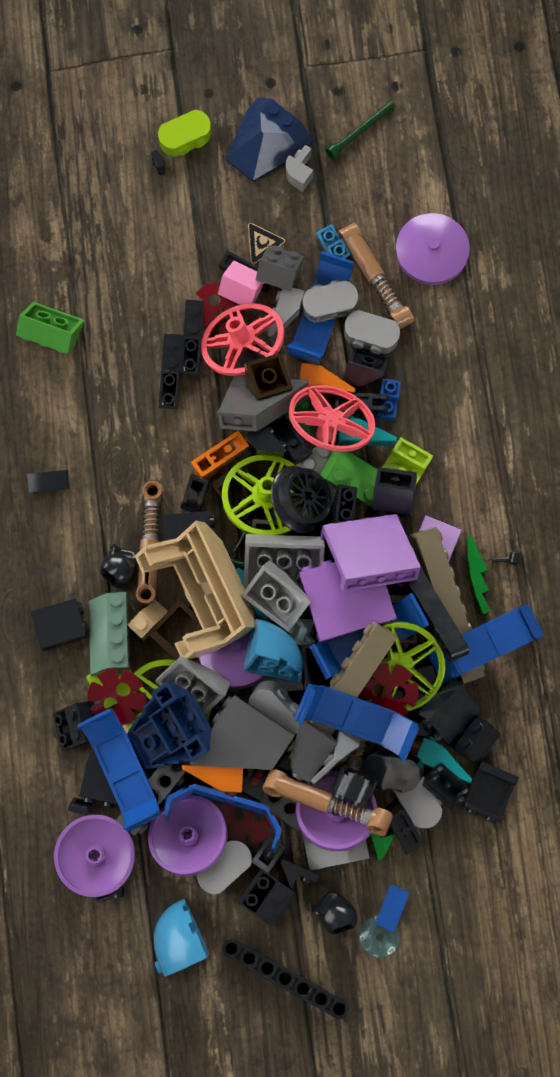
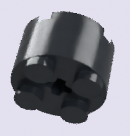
[331,766,378,808]

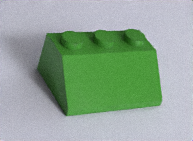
[16,302,85,354]
[320,445,377,507]

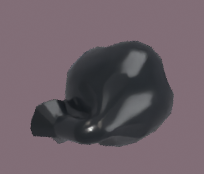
[100,544,137,589]
[311,891,358,935]

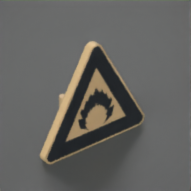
[248,223,285,264]

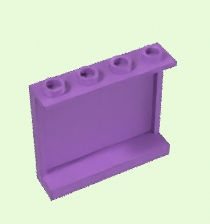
[320,514,421,592]
[298,560,397,643]

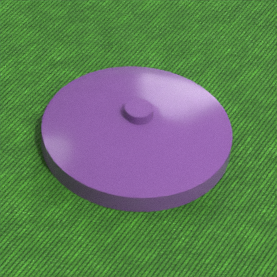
[396,213,470,285]
[199,616,266,689]
[296,771,377,851]
[148,795,228,876]
[54,815,135,897]

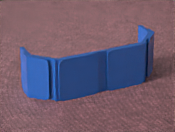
[287,251,354,365]
[309,593,429,680]
[427,604,544,685]
[294,684,419,762]
[77,708,161,832]
[164,784,282,853]

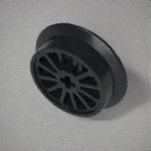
[271,466,332,534]

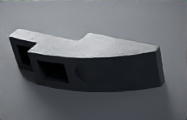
[180,300,205,375]
[158,333,183,409]
[324,484,358,563]

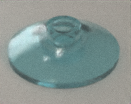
[359,916,400,958]

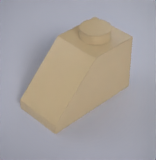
[128,600,168,641]

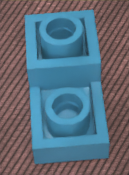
[315,224,351,259]

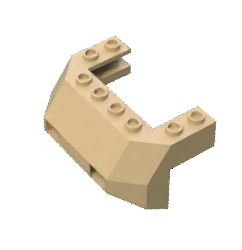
[135,521,255,660]

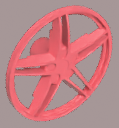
[201,303,285,376]
[289,385,375,452]

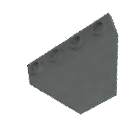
[218,376,309,431]
[189,695,294,770]

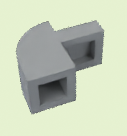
[286,145,313,192]

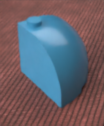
[243,619,303,683]
[154,898,209,977]

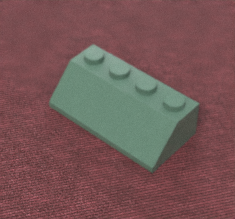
[89,592,130,676]

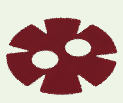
[196,282,246,333]
[359,663,418,716]
[88,668,146,725]
[220,792,278,844]

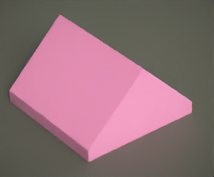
[218,261,264,310]

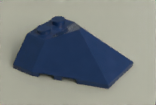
[226,97,313,182]
[127,680,211,770]

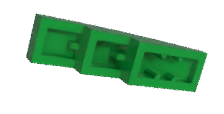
[465,536,490,617]

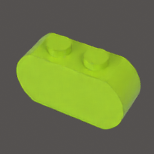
[158,110,211,157]

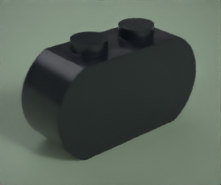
[361,749,424,793]

